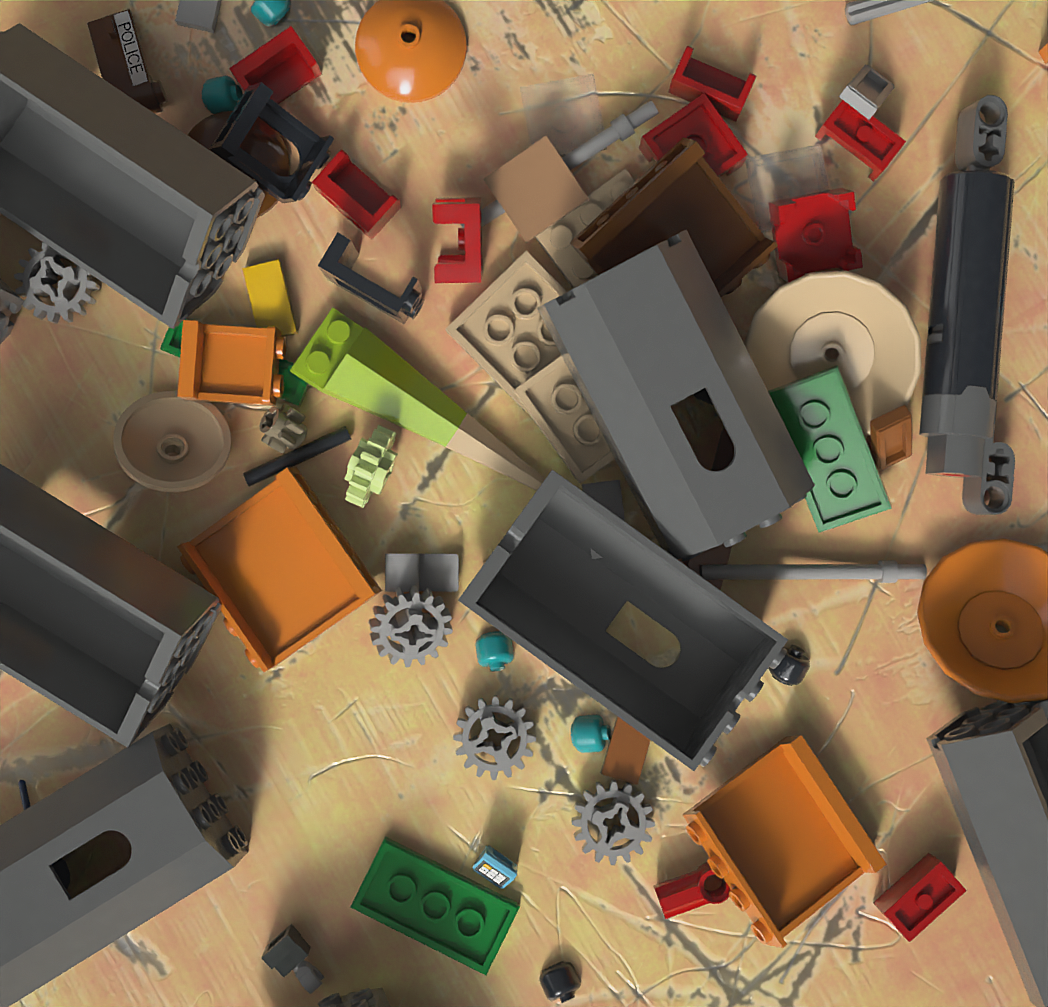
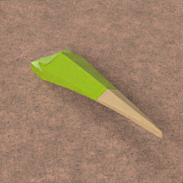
[290,307,545,491]

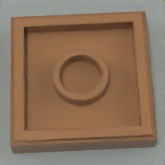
[484,135,589,243]

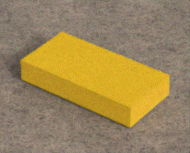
[242,259,298,337]

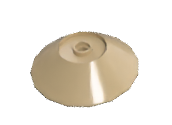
[744,270,921,436]

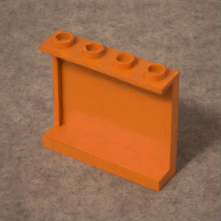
[177,467,382,673]
[682,735,887,948]

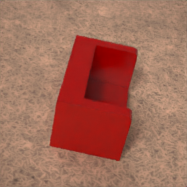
[229,26,322,104]
[668,46,757,122]
[815,99,907,182]
[312,149,401,240]
[873,853,967,942]

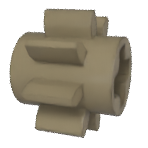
[260,403,307,453]

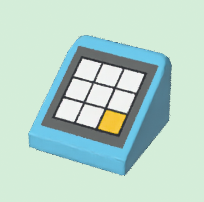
[472,846,518,889]

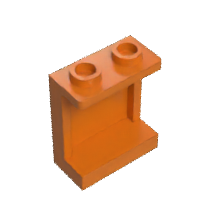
[177,320,287,406]

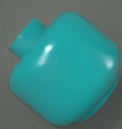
[251,0,291,27]
[202,75,243,114]
[475,631,514,671]
[571,714,611,753]

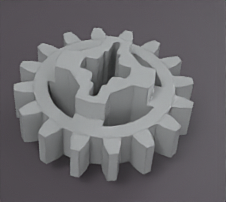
[14,242,101,324]
[369,585,453,667]
[453,695,536,780]
[571,779,655,865]

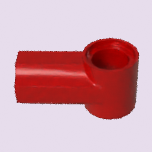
[654,862,731,919]

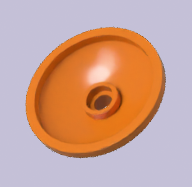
[355,0,467,103]

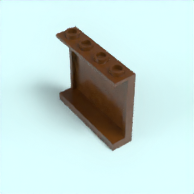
[570,137,778,297]

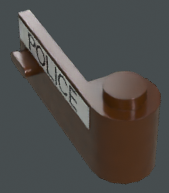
[87,9,168,114]

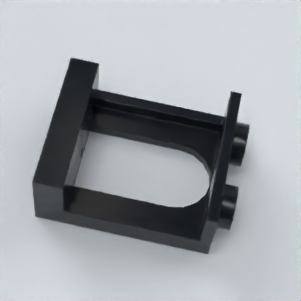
[209,82,334,203]
[318,232,425,324]

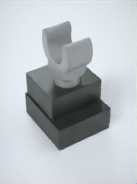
[261,924,324,994]

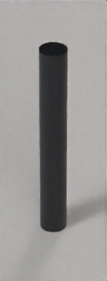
[243,426,352,487]

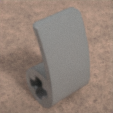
[385,554,459,592]

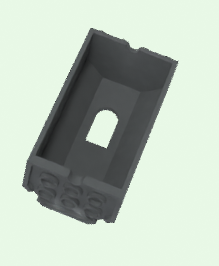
[0,23,265,329]
[537,230,815,561]
[0,464,222,748]
[458,470,788,771]
[926,699,1048,1007]
[0,724,248,1007]

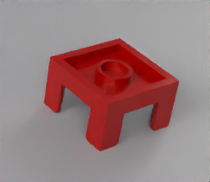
[639,93,748,177]
[768,188,863,282]
[432,197,483,283]

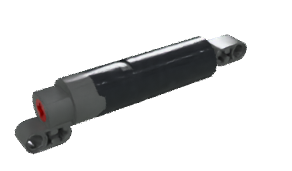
[919,95,1015,515]

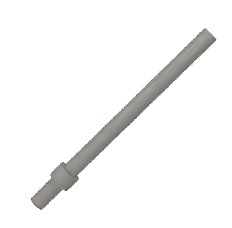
[461,100,659,228]
[700,560,927,583]

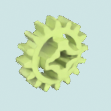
[344,425,398,508]

